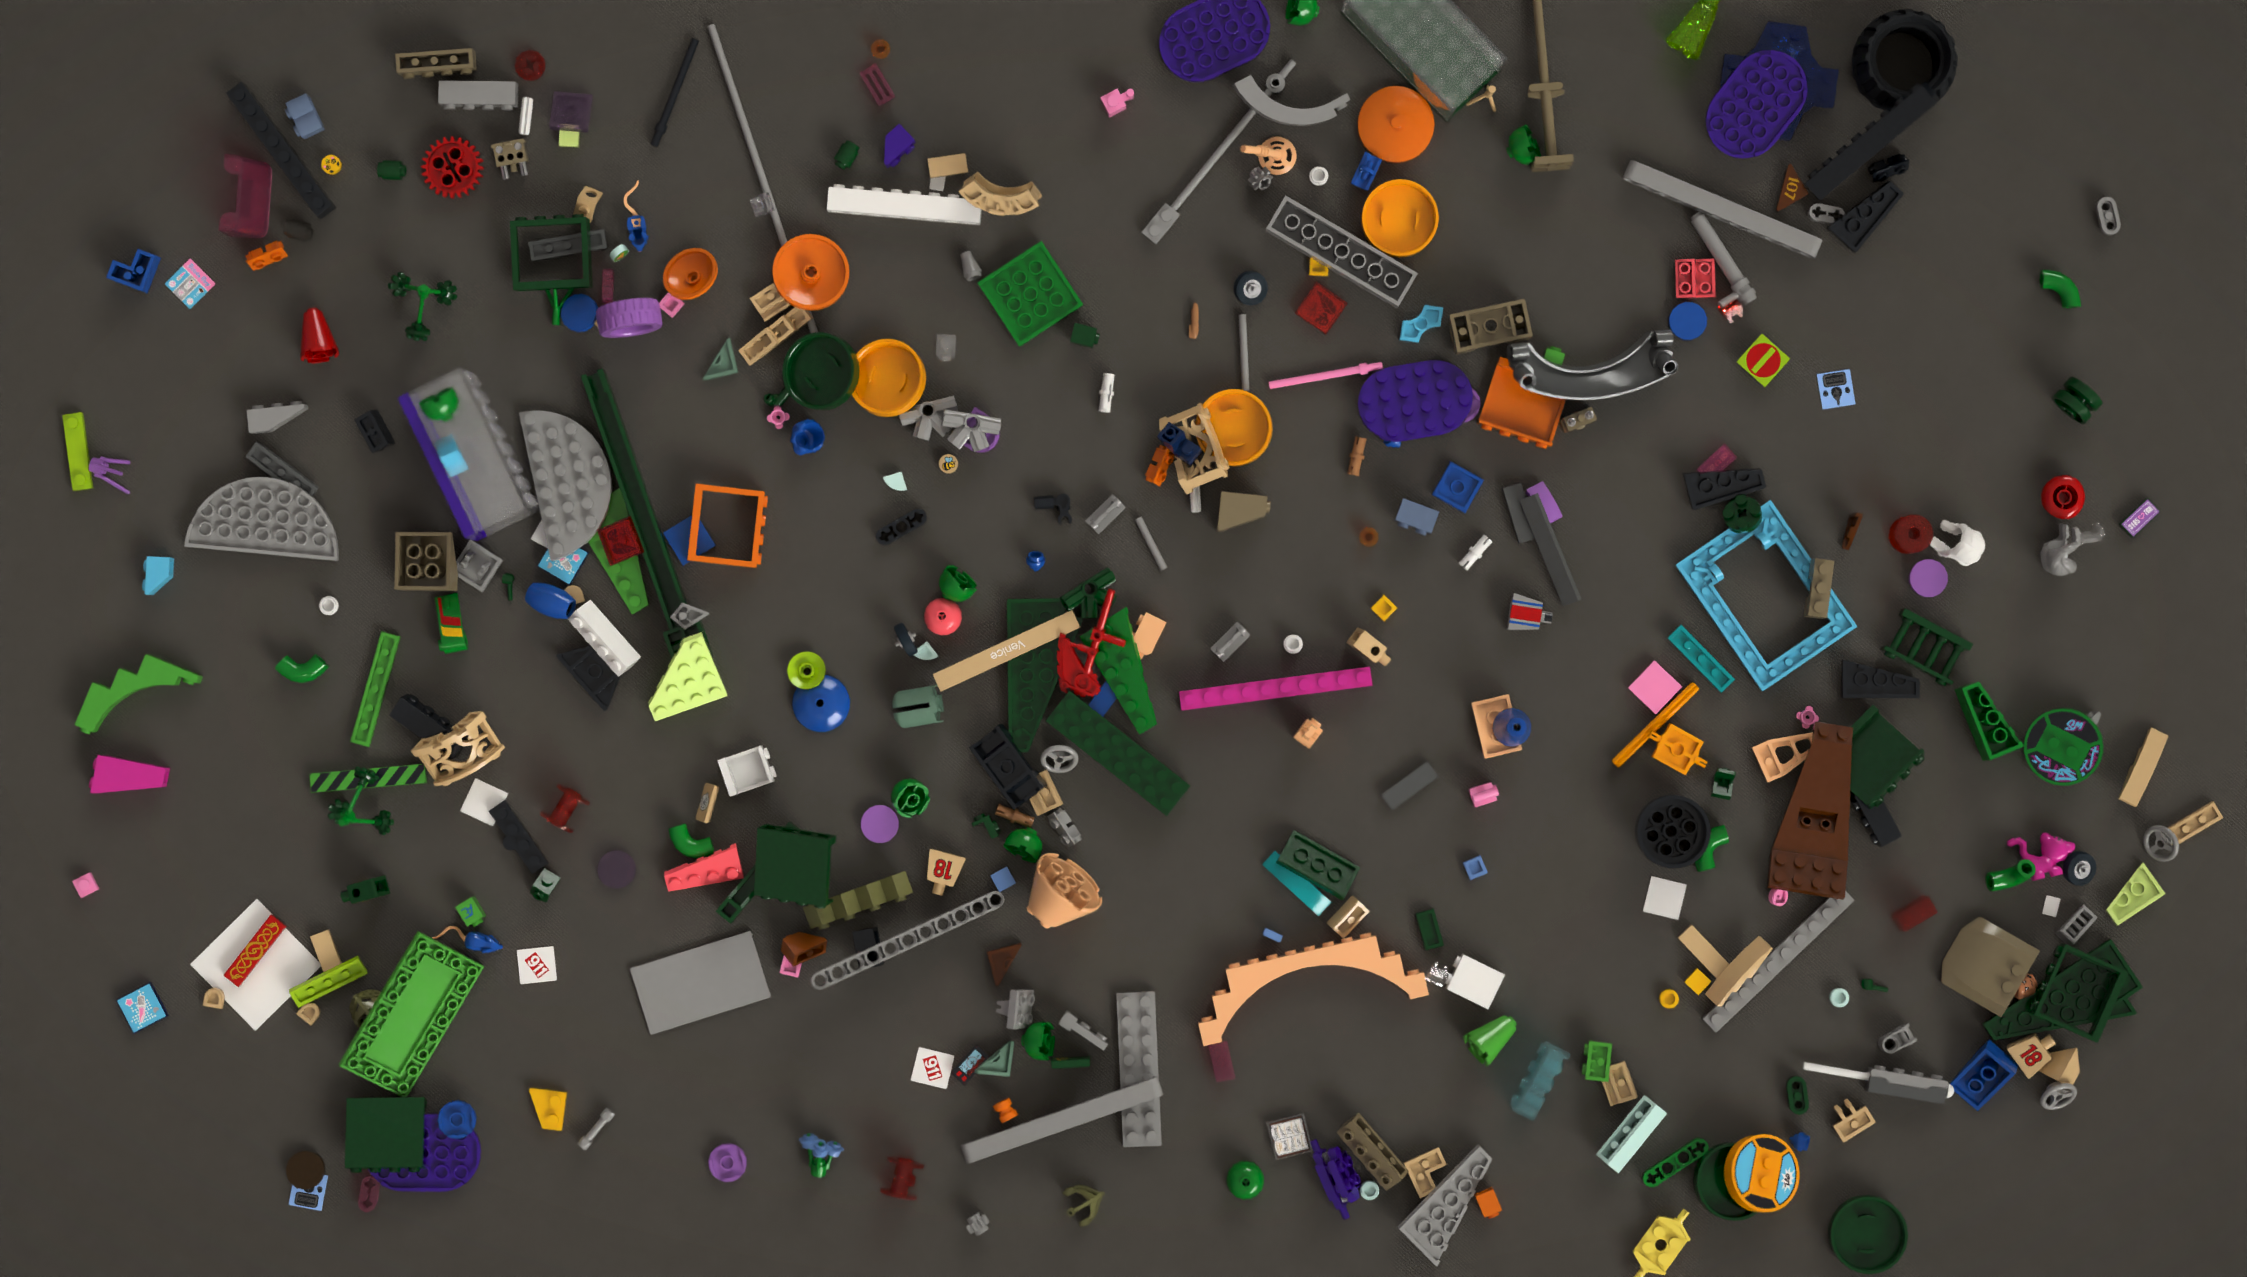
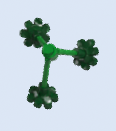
[388,272,457,341]
[327,766,394,835]

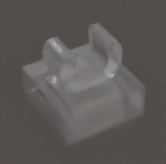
[750,192,775,217]
[1425,961,1449,987]

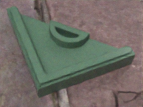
[703,338,738,381]
[974,1040,1014,1077]

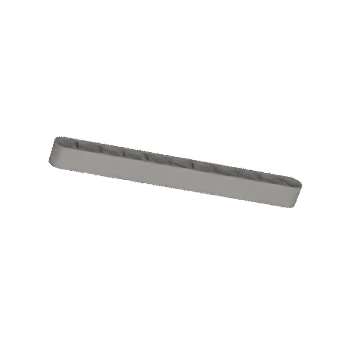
[1623,160,1822,259]
[810,891,1004,989]
[961,1076,1164,1164]

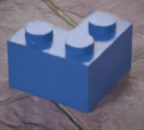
[106,249,161,294]

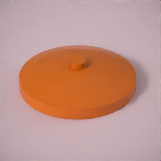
[1357,86,1434,163]
[772,234,849,311]

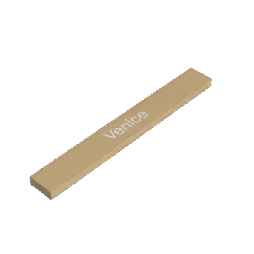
[933,610,1080,692]

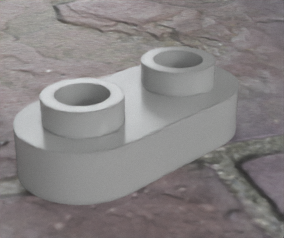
[2095,197,2121,235]

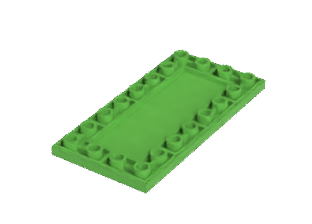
[339,931,484,1097]

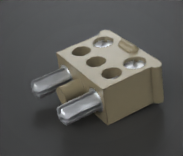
[491,138,529,180]
[1559,406,1597,433]

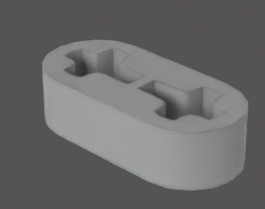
[1808,203,1845,224]

